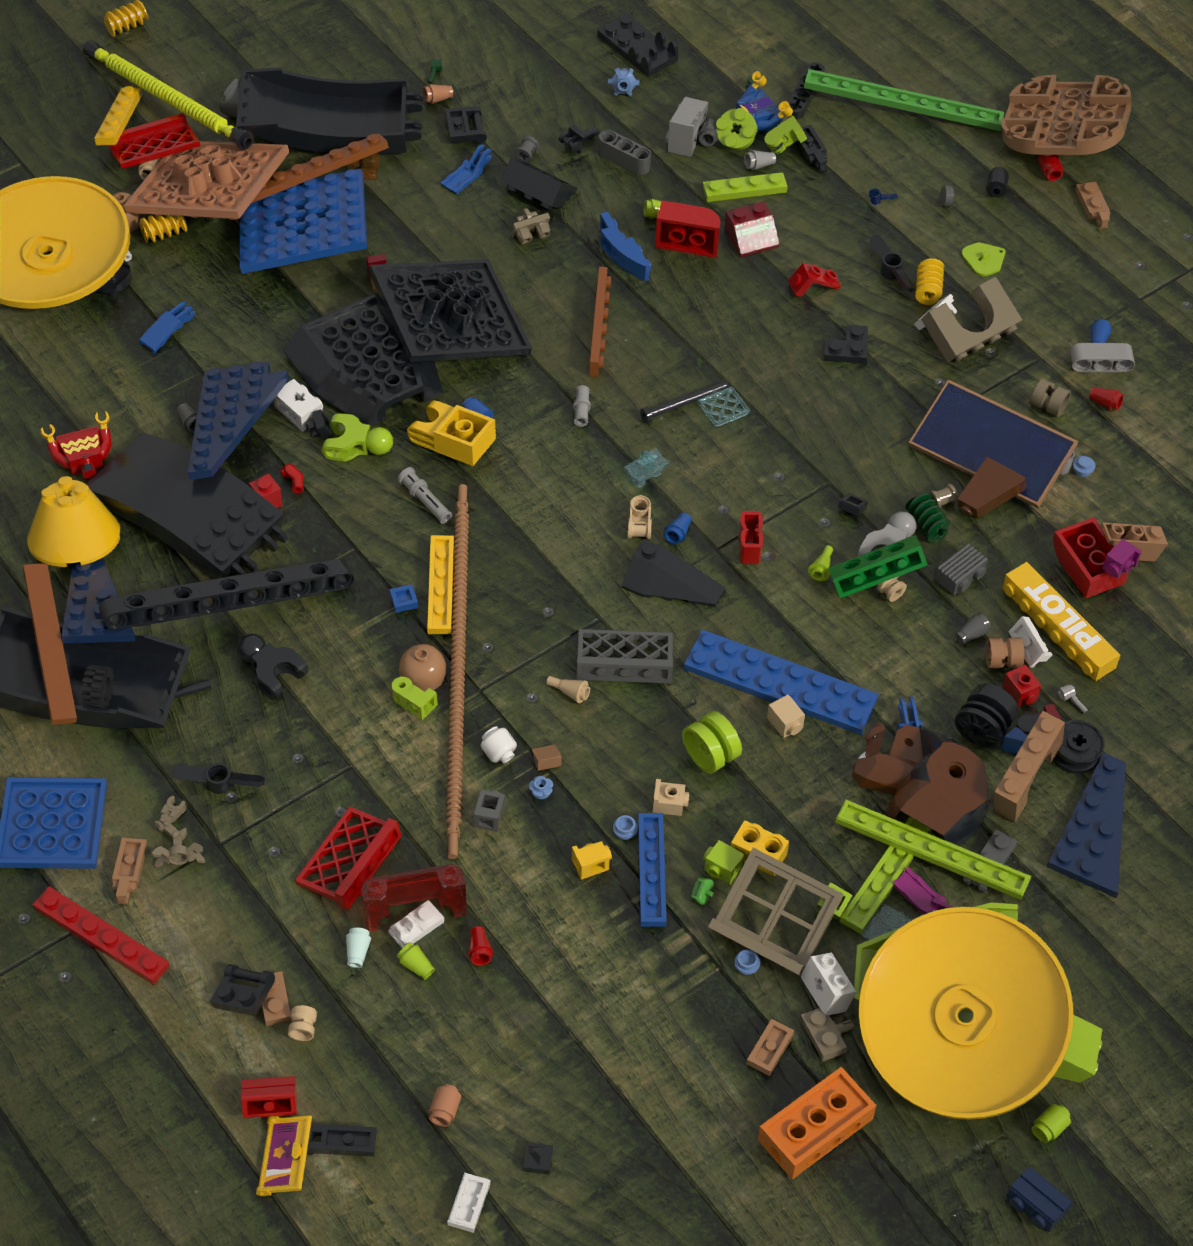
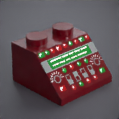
[724,201,779,257]

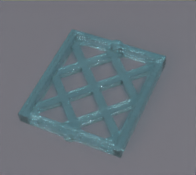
[698,386,751,427]

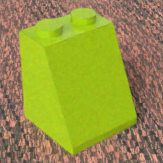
[1054,1015,1102,1083]

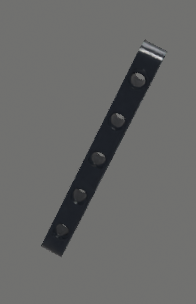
[99,559,354,630]

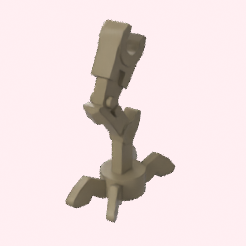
[152,796,205,868]

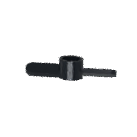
[869,234,915,292]
[172,763,265,794]

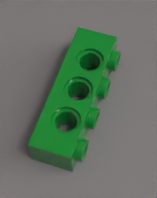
[829,535,928,598]

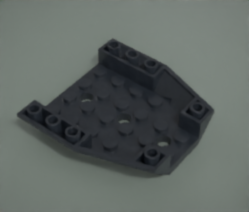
[283,293,443,427]

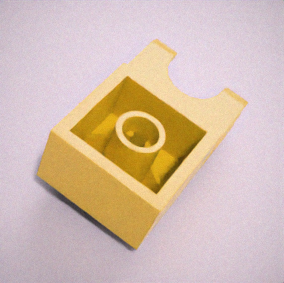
[407,400,496,466]

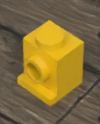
[572,841,612,880]

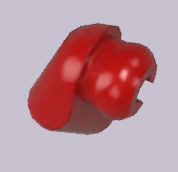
[280,464,304,494]

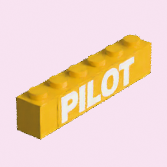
[1002,562,1120,681]

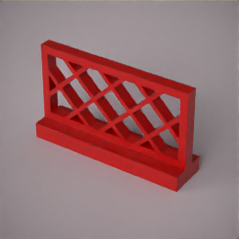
[108,113,200,169]
[295,807,402,911]

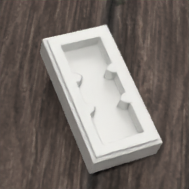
[447,1172,490,1233]

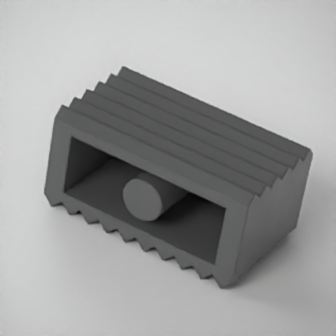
[934,543,988,595]

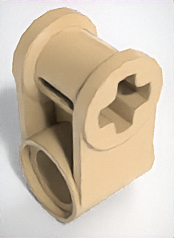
[628,495,652,539]

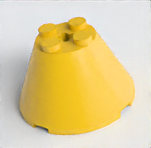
[27,476,120,567]

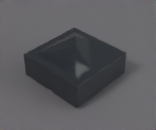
[838,493,868,516]
[523,1142,553,1174]

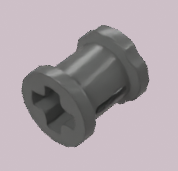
[514,136,539,163]

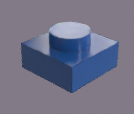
[389,584,418,613]

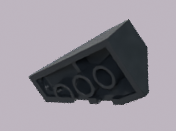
[622,539,725,607]

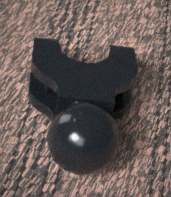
[237,633,309,700]

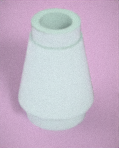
[346,928,371,968]

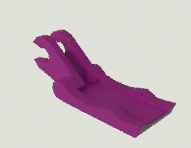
[893,866,954,915]

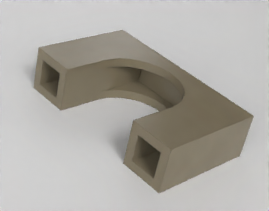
[921,277,1022,363]

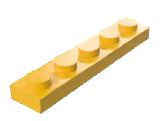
[94,86,142,145]
[427,535,454,634]

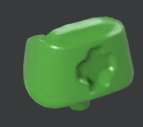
[691,878,714,905]

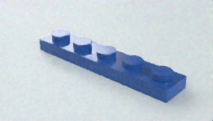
[638,813,666,927]

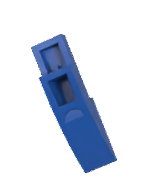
[600,211,651,281]

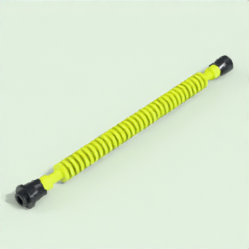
[83,40,254,150]

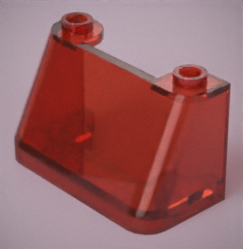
[360,864,467,932]

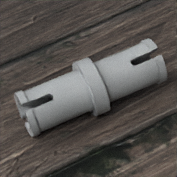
[573,385,591,427]

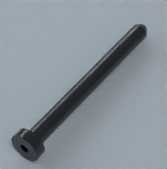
[640,381,729,423]

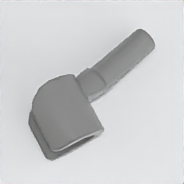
[1058,685,1088,714]

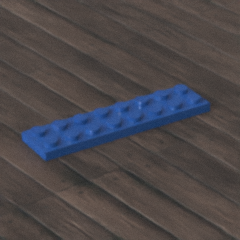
[684,629,879,735]

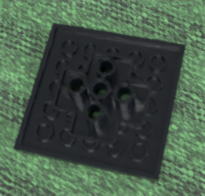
[369,259,532,362]

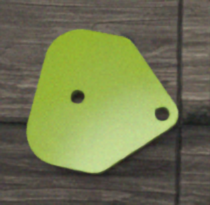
[962,242,1006,276]

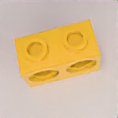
[731,820,789,876]

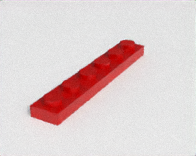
[33,886,170,985]

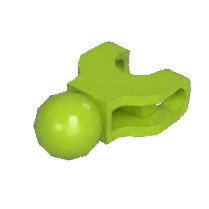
[321,414,393,462]

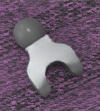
[858,511,917,578]

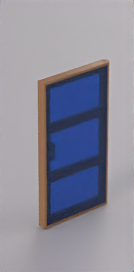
[909,380,1078,509]

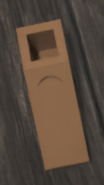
[1101,522,1168,561]

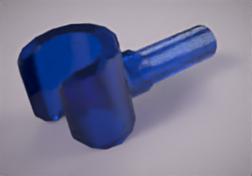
[869,188,898,205]

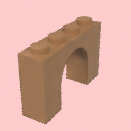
[993,711,1065,823]

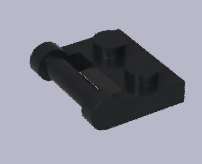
[445,106,487,143]
[210,964,275,1016]

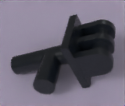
[559,125,600,154]

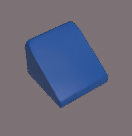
[1001,727,1028,754]

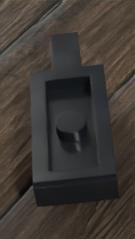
[796,125,828,172]

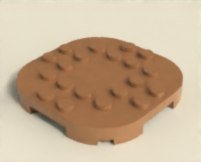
[1001,75,1131,156]

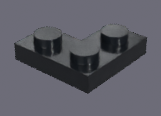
[823,325,868,364]

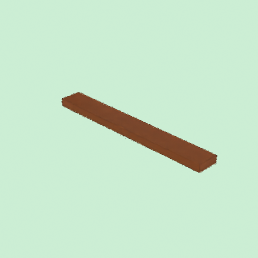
[23,563,77,725]

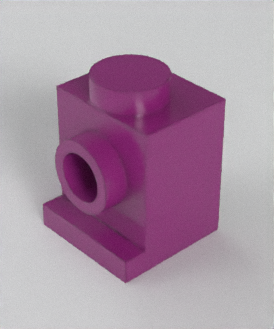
[1102,539,1142,579]

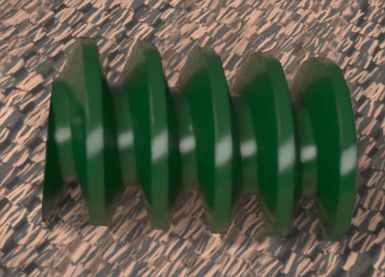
[905,493,951,543]

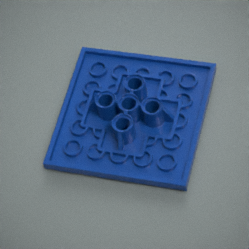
[240,169,368,274]

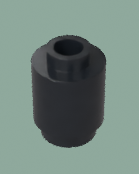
[986,167,1009,197]

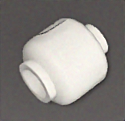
[481,726,517,764]

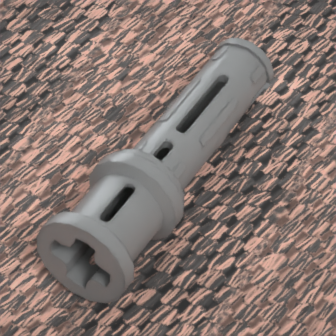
[397,467,452,524]

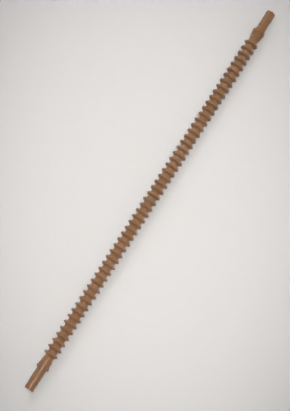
[446,484,469,859]

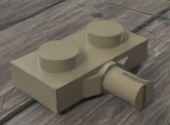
[800,1008,854,1061]

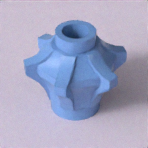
[608,68,639,97]

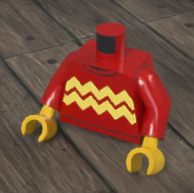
[40,411,112,479]

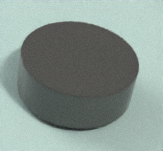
[940,185,954,206]

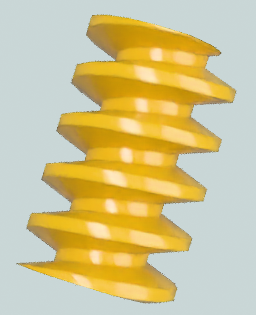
[104,0,149,37]
[139,215,187,243]
[915,258,944,305]

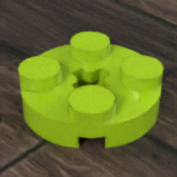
[716,108,758,150]

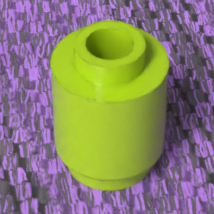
[1032,1104,1071,1143]

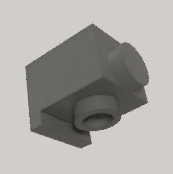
[474,789,505,832]

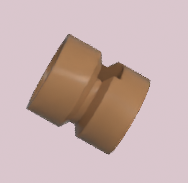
[986,637,1024,669]

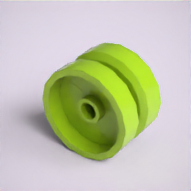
[682,711,742,774]

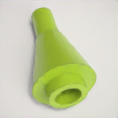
[808,545,833,581]

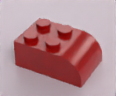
[655,200,720,258]
[1053,517,1129,599]

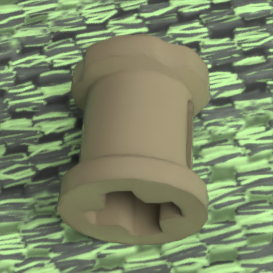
[929,484,958,508]

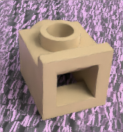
[653,779,690,816]

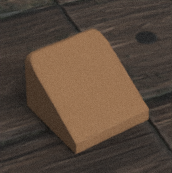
[532,744,562,771]

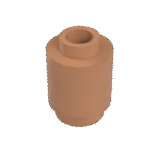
[429,1084,462,1127]

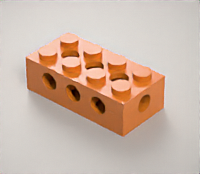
[757,1067,877,1179]

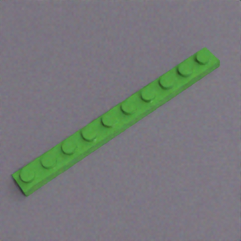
[804,69,1004,131]

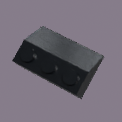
[501,158,578,210]

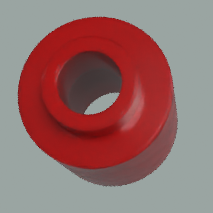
[1038,155,1063,181]

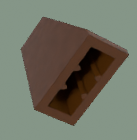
[958,457,1027,519]

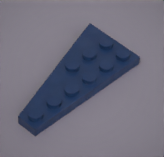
[62,558,135,644]
[1047,752,1126,898]

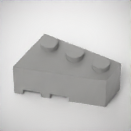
[665,97,708,157]

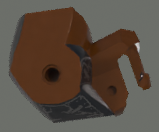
[852,723,988,846]

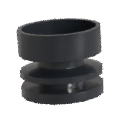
[954,683,1019,748]

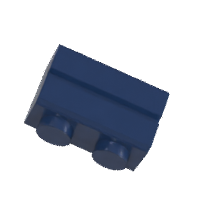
[1006,1167,1073,1232]

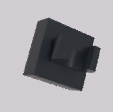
[306,409,333,440]

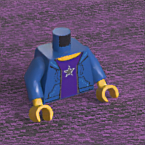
[734,71,793,133]

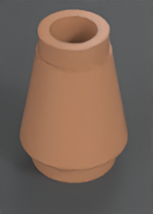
[422,84,453,104]

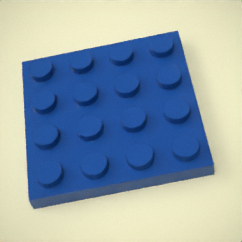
[0,777,108,869]

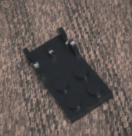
[597,13,678,77]

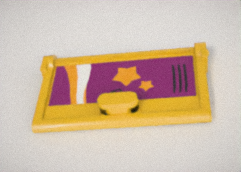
[256,1116,312,1196]

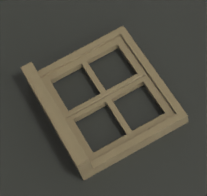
[708,848,844,976]

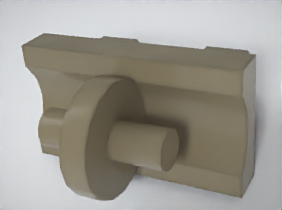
[511,208,550,245]

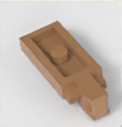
[1075,182,1110,229]
[112,837,148,905]

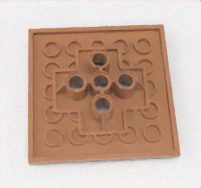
[124,141,289,220]

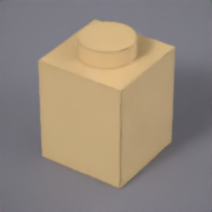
[767,694,805,739]

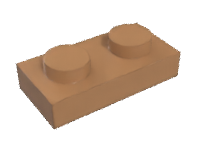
[258,971,292,1026]
[746,1019,795,1076]

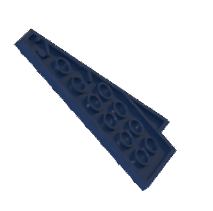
[188,361,289,480]

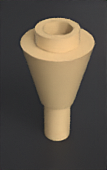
[547,676,590,703]

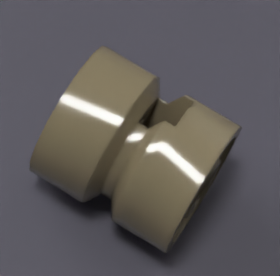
[1030,378,1071,417]

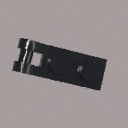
[301,1124,377,1157]

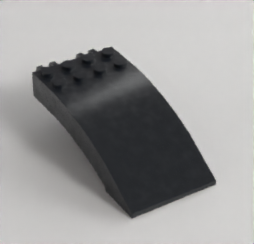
[236,67,423,155]
[86,432,288,579]
[0,606,191,728]

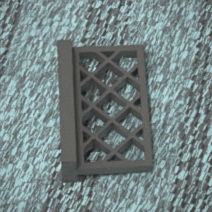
[577,629,673,683]

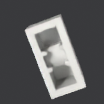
[274,379,323,432]
[800,952,856,1016]

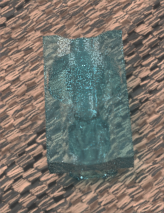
[624,448,670,487]

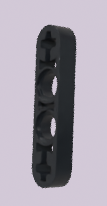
[788,62,825,119]

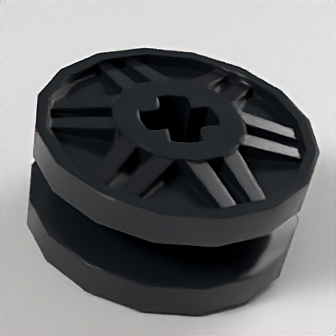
[1053,720,1105,774]

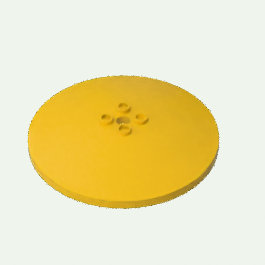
[0,176,130,309]
[859,907,1073,1120]

